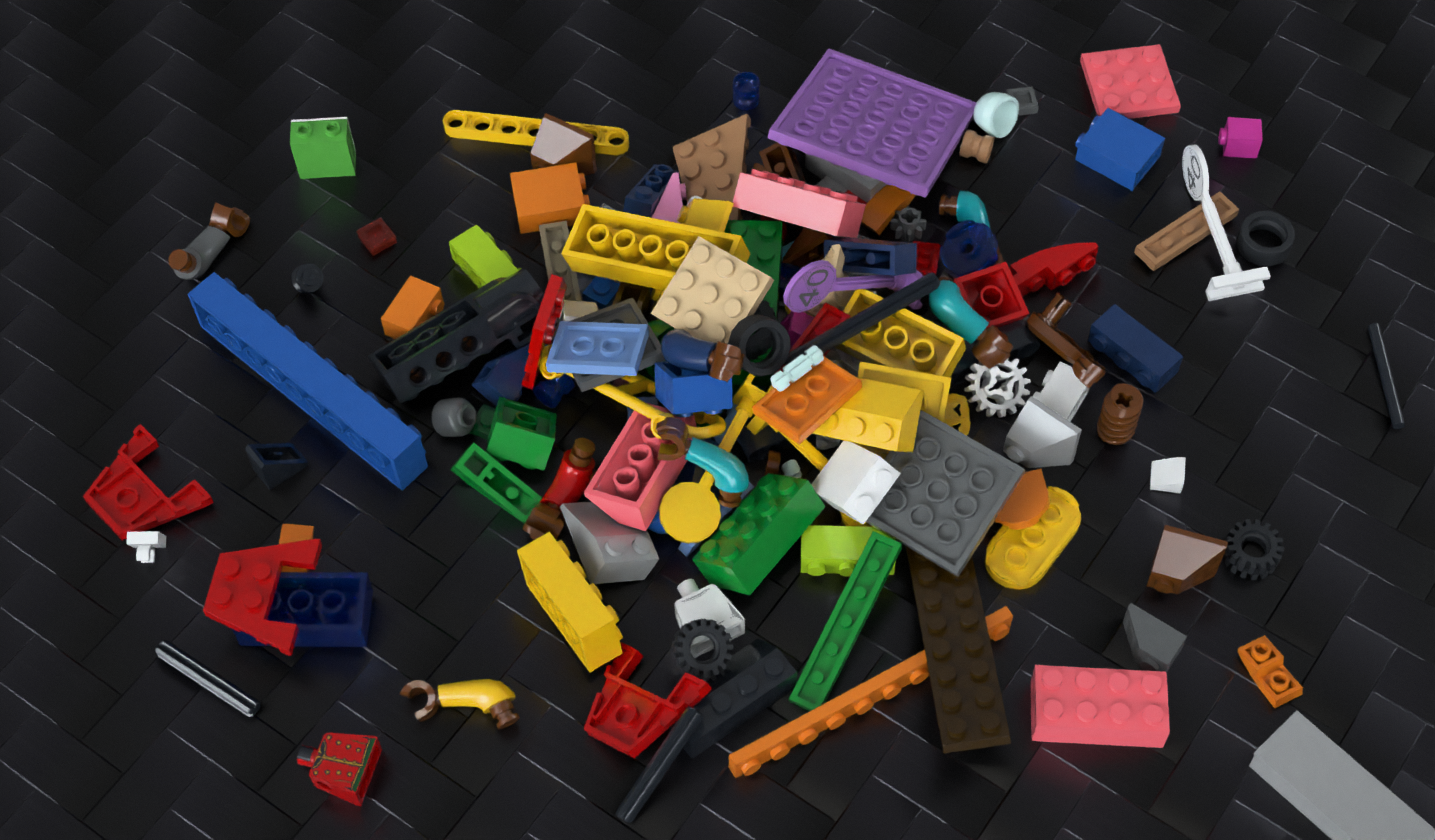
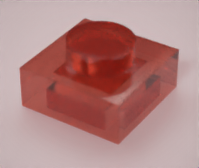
[357,217,397,256]

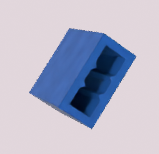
[1075,108,1165,191]

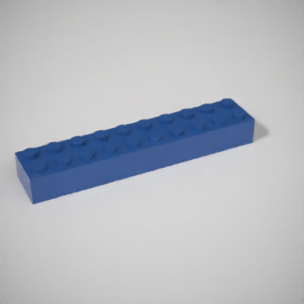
[188,272,428,491]

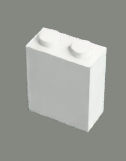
[811,440,901,525]

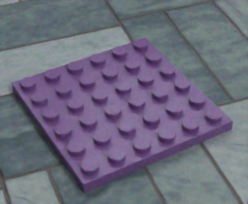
[768,49,976,198]

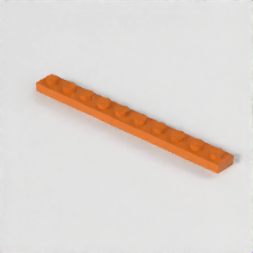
[729,606,1013,778]

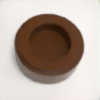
[764,449,781,476]

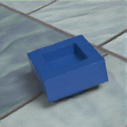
[582,276,620,309]

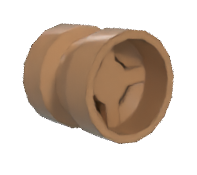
[959,129,995,163]

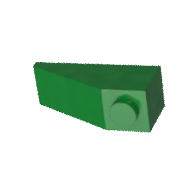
[450,443,542,524]

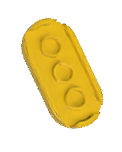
[985,486,1081,589]

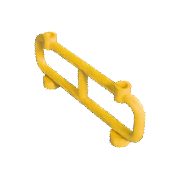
[540,344,726,440]

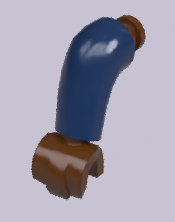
[661,329,745,382]

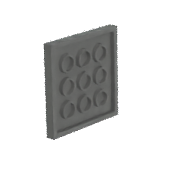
[866,410,1026,577]

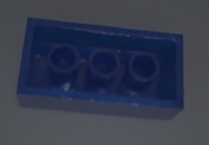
[232,572,373,647]

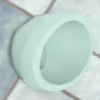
[973,92,1019,138]

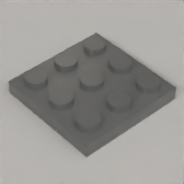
[553,298,665,392]

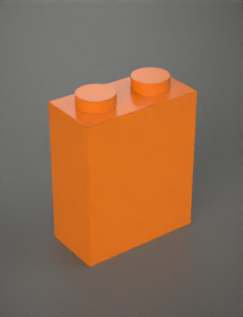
[510,162,590,234]

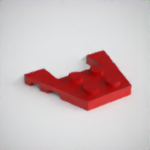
[521,274,567,390]
[83,424,214,540]
[203,539,322,656]
[584,642,712,758]

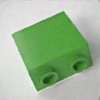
[290,117,356,179]

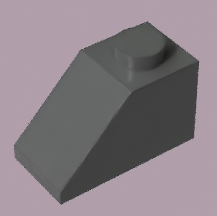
[1123,603,1187,672]

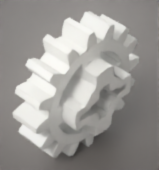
[964,358,1031,418]

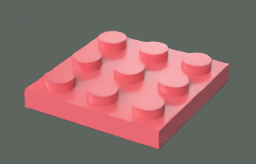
[1080,44,1181,119]

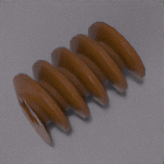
[1096,383,1144,445]

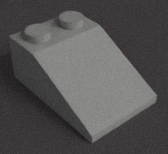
[560,502,659,584]

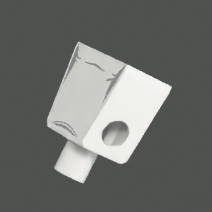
[674,579,745,658]

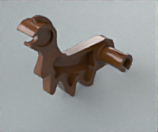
[1027,292,1106,388]

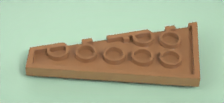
[672,114,751,220]

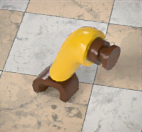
[400,679,520,729]

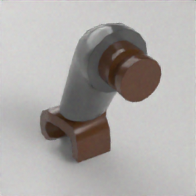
[168,203,250,280]

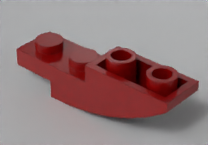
[1010,242,1099,297]

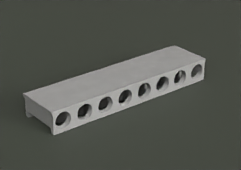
[1249,711,1435,840]

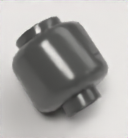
[431,397,477,437]

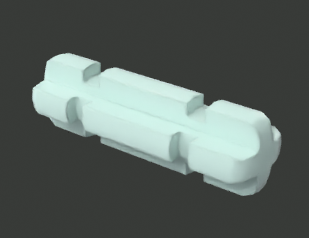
[770,345,824,392]

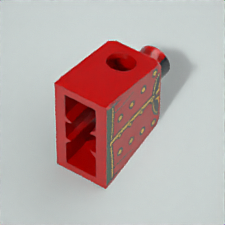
[297,732,382,806]

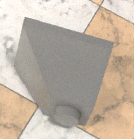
[1003,396,1082,468]

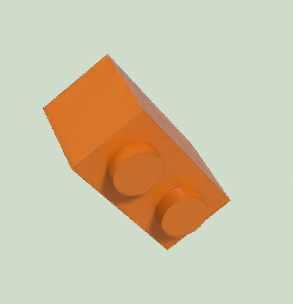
[381,276,444,339]

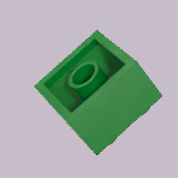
[486,397,557,470]

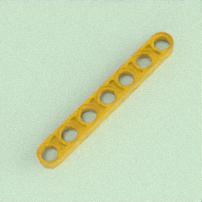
[443,110,629,155]

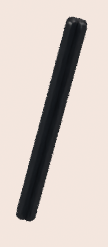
[784,273,940,366]

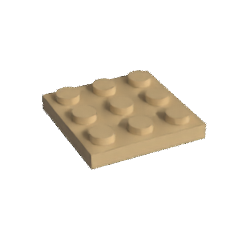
[651,236,775,344]

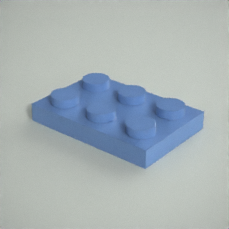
[546,321,650,376]

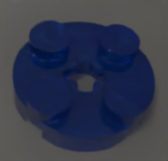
[940,220,998,277]

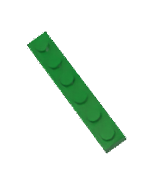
[789,531,902,711]

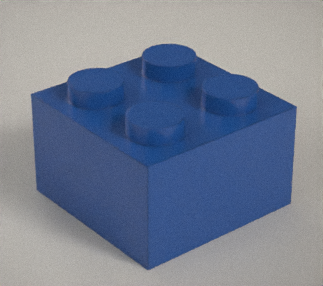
[655,361,733,417]

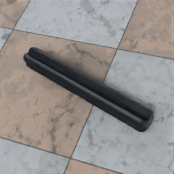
[155,640,261,717]
[616,706,703,822]

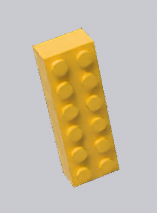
[561,204,750,291]

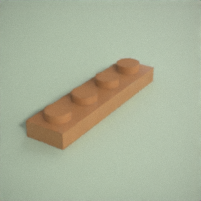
[1134,191,1239,271]

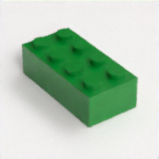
[692,473,826,595]

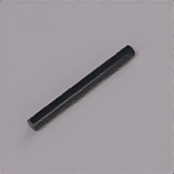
[1368,323,1405,429]

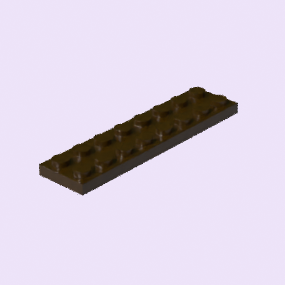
[906,546,1011,753]

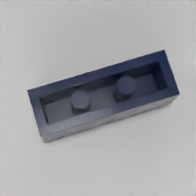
[824,237,917,276]
[1088,304,1183,393]

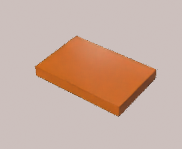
[752,356,862,445]

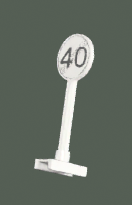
[1182,145,1271,301]

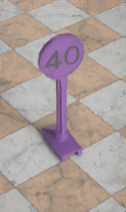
[783,260,923,313]

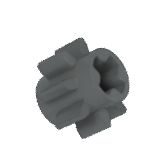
[890,207,927,242]

